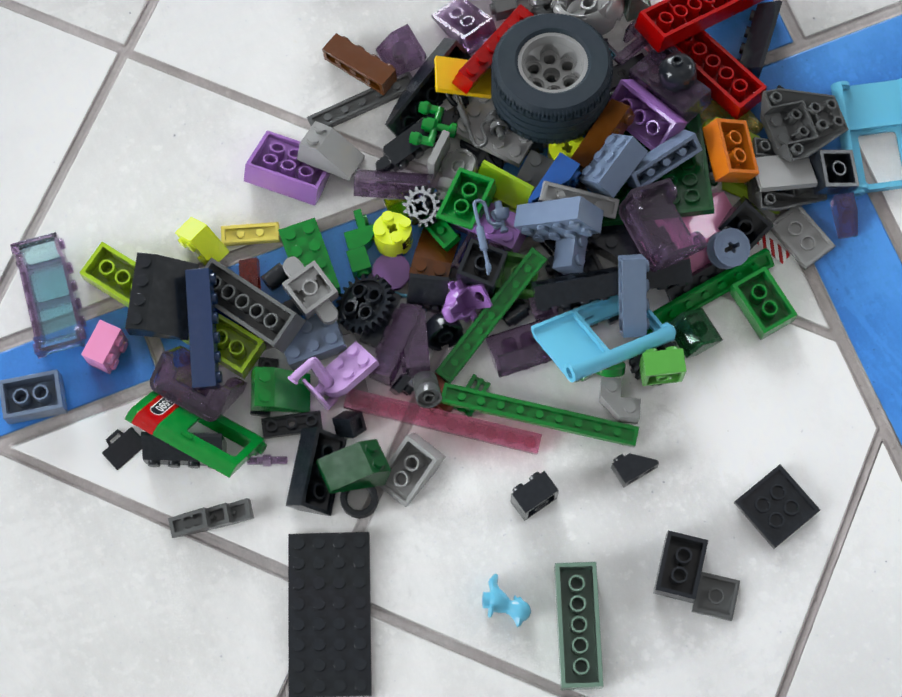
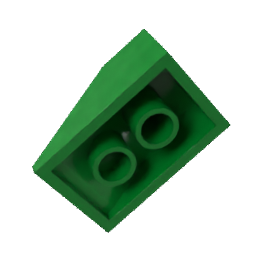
[436,167,497,230]
[251,367,310,413]

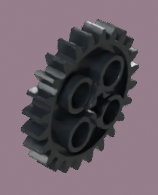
[336,273,396,335]

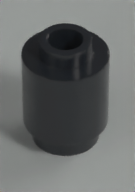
[502,299,531,327]

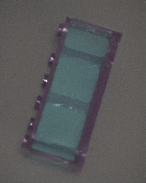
[10,232,87,359]

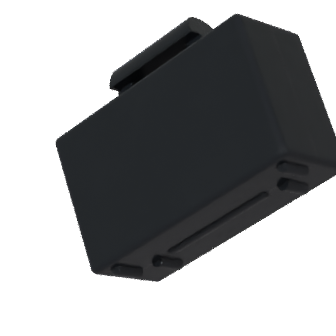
[102,427,142,470]

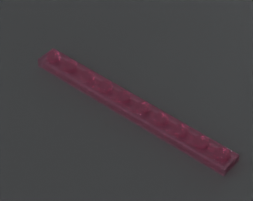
[343,389,542,455]

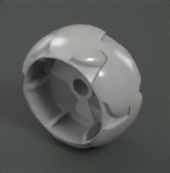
[552,0,625,35]

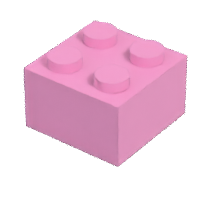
[81,320,128,374]

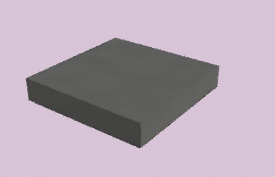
[691,572,740,621]

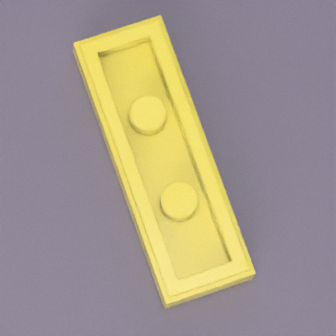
[221,222,280,246]

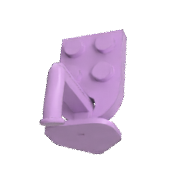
[288,341,380,411]

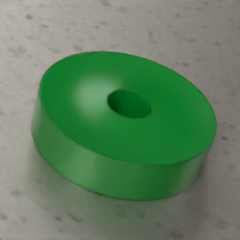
[596,362,626,377]

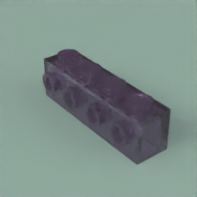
[354,169,433,200]

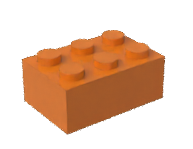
[702,118,759,183]

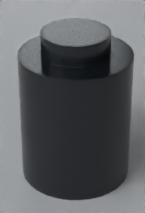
[261,263,289,292]

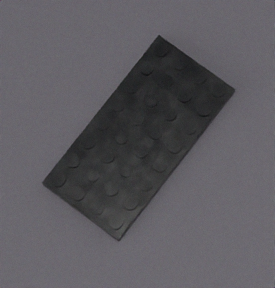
[288,532,372,697]

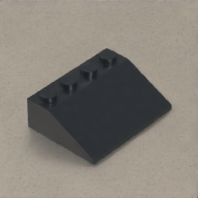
[125,252,199,341]

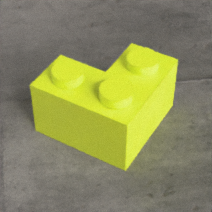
[175,217,230,266]

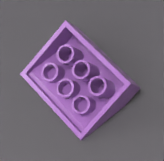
[244,130,330,206]

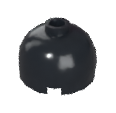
[658,52,697,92]
[423,313,464,351]

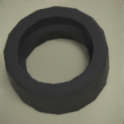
[340,487,379,519]

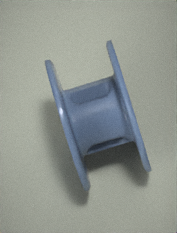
[706,228,750,270]

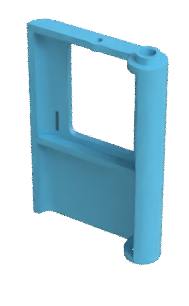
[830,78,902,197]
[531,295,676,383]

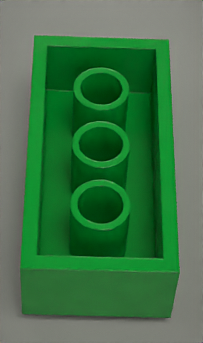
[278,217,341,294]

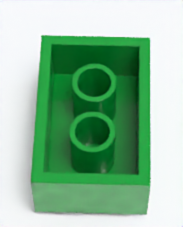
[729,266,798,340]

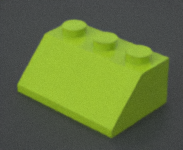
[478,160,535,213]

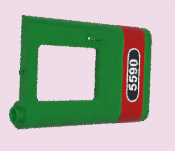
[125,383,267,478]

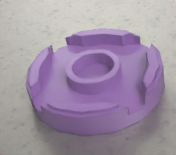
[372,254,410,291]

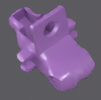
[442,279,492,323]

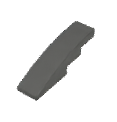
[168,498,254,538]

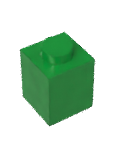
[346,246,372,279]

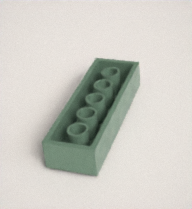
[554,562,604,690]

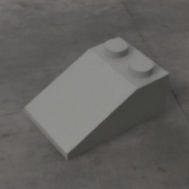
[297,121,365,181]
[379,433,446,507]

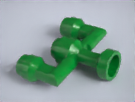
[409,101,458,147]

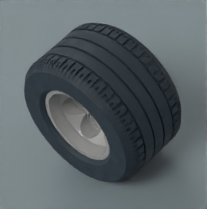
[491,13,613,144]

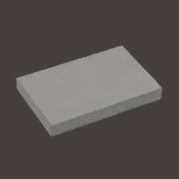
[755,155,818,192]
[770,206,835,270]

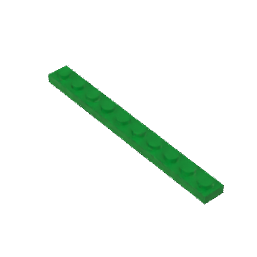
[440,383,639,448]

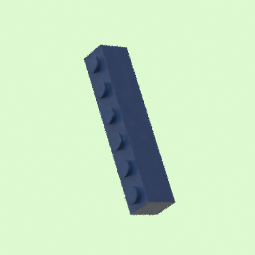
[185,268,223,391]

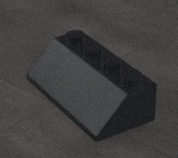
[737,0,782,79]
[286,427,347,516]
[141,431,227,469]

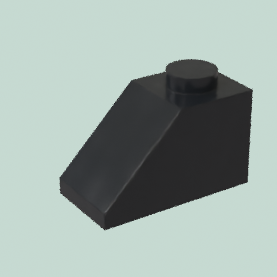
[611,453,659,488]

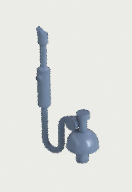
[472,199,510,275]

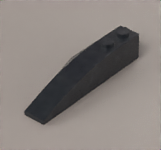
[385,38,471,137]

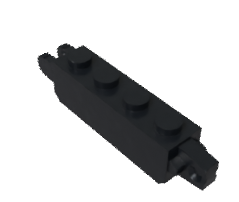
[375,105,460,175]

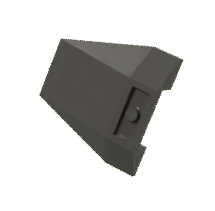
[760,88,849,162]
[747,137,827,211]

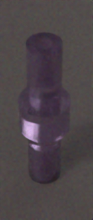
[247,454,288,467]

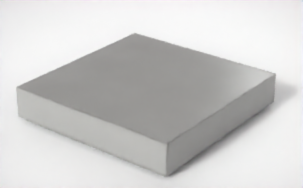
[427,130,450,179]

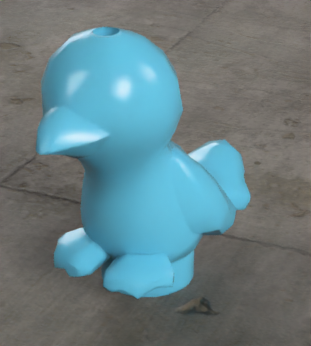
[482,574,531,628]

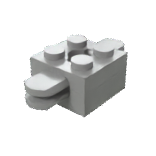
[282,257,339,325]

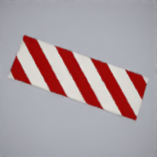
[757,235,791,264]

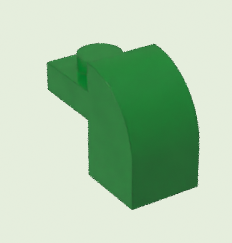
[344,209,374,251]

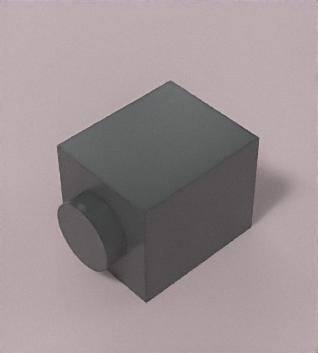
[489,0,518,21]

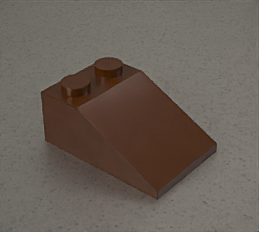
[409,227,461,281]

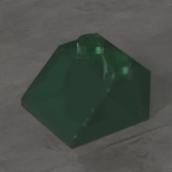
[669,308,723,358]

